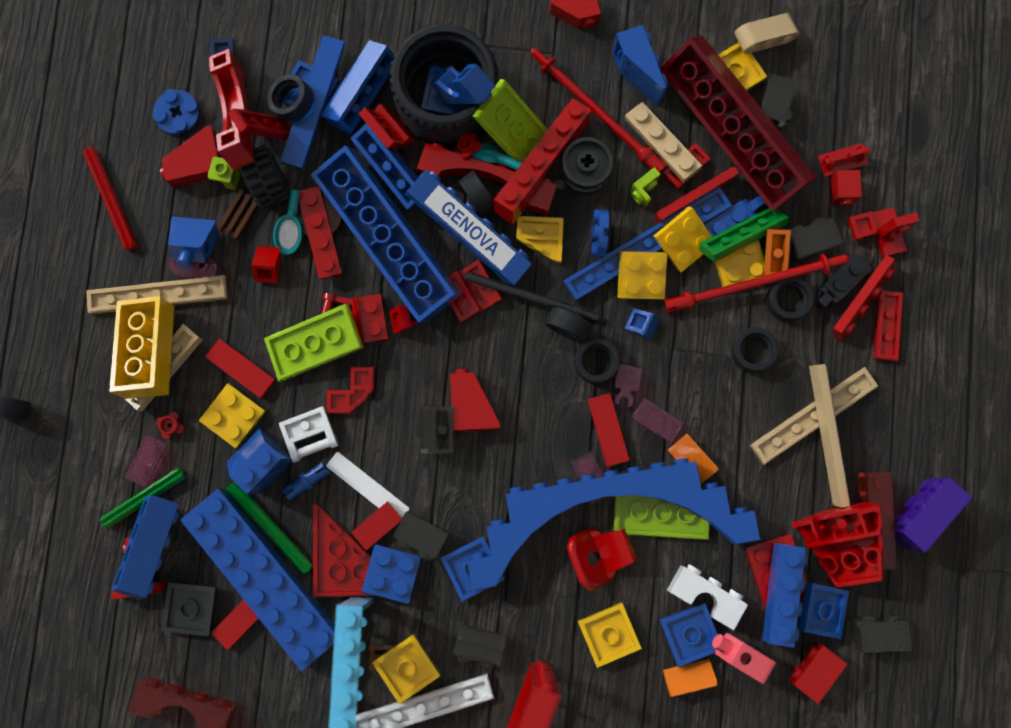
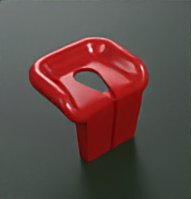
[567,528,637,591]

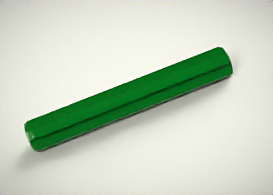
[100,468,186,529]

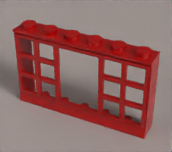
[507,660,561,728]

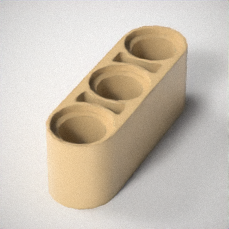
[734,13,799,54]

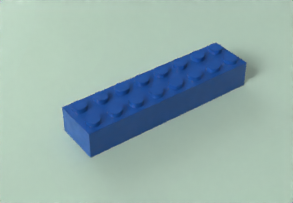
[311,145,462,323]
[181,488,335,672]

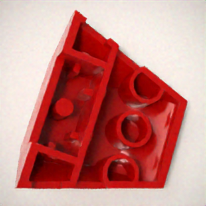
[791,502,884,588]

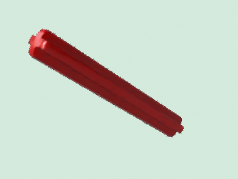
[83,147,137,251]

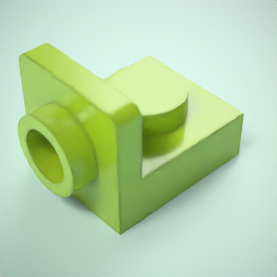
[208,156,241,191]
[631,167,660,207]

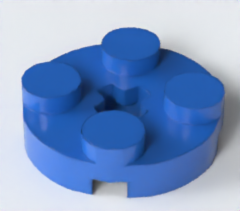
[152,89,201,136]
[591,209,609,256]

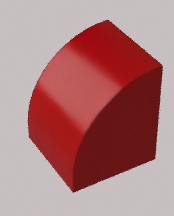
[252,246,281,284]

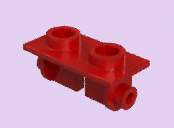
[818,143,870,177]

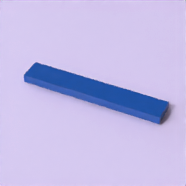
[280,35,346,170]

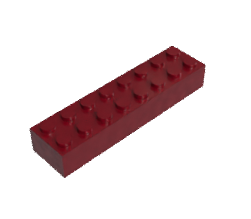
[660,35,817,211]

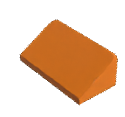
[764,229,791,276]
[667,434,719,485]
[663,658,718,697]

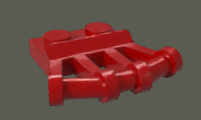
[321,293,389,344]

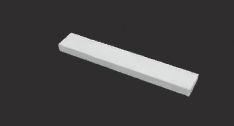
[355,674,494,728]

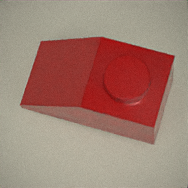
[549,0,601,29]

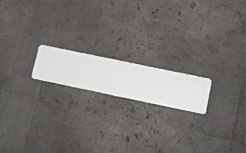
[326,452,409,518]

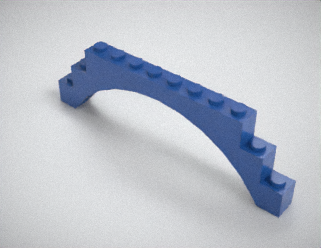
[467,458,760,590]

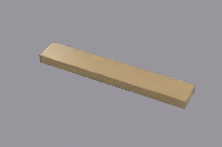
[86,275,228,314]
[809,364,850,508]
[749,367,878,465]

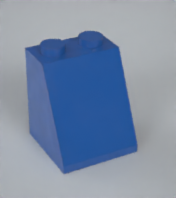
[226,428,292,494]

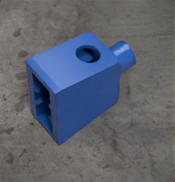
[168,217,220,269]

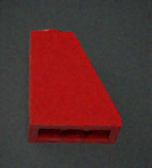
[160,125,222,188]
[450,369,500,432]

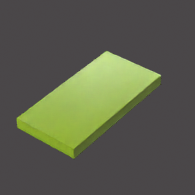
[473,79,548,163]
[264,304,364,382]
[613,495,710,540]

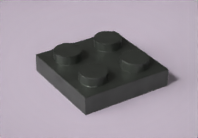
[161,582,218,636]

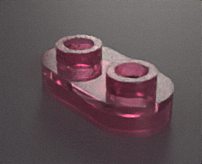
[168,256,216,278]

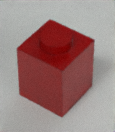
[830,170,862,207]

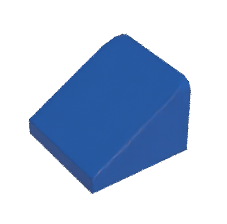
[625,308,659,340]

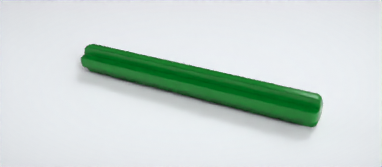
[226,482,313,574]

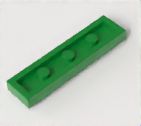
[699,208,788,262]

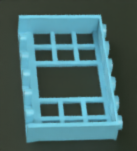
[329,597,374,728]

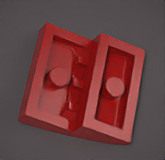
[359,104,417,149]
[449,259,503,322]

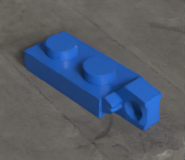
[705,196,765,237]

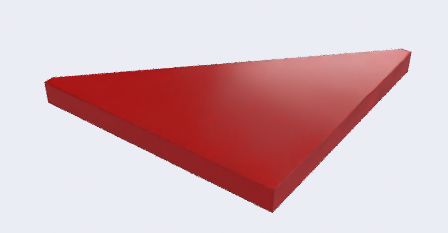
[313,504,372,597]

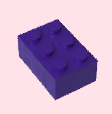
[887,477,972,553]

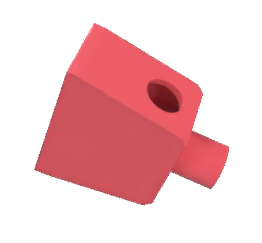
[712,633,776,684]

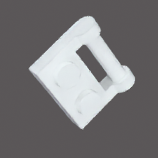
[279,406,339,463]

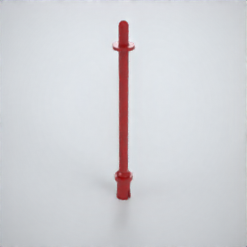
[530,48,667,173]
[664,254,849,314]

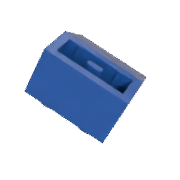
[612,25,668,106]

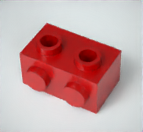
[788,642,847,704]

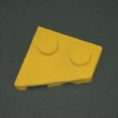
[516,216,563,263]

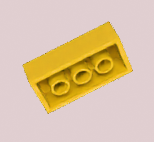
[110,296,174,399]

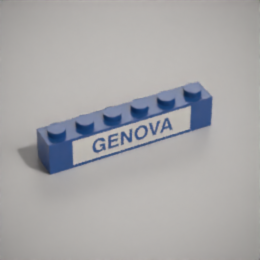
[404,170,532,285]

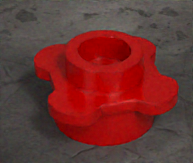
[457,133,482,159]
[156,412,184,439]

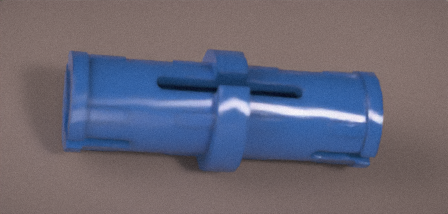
[282,461,330,501]

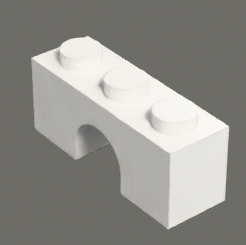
[667,565,748,630]

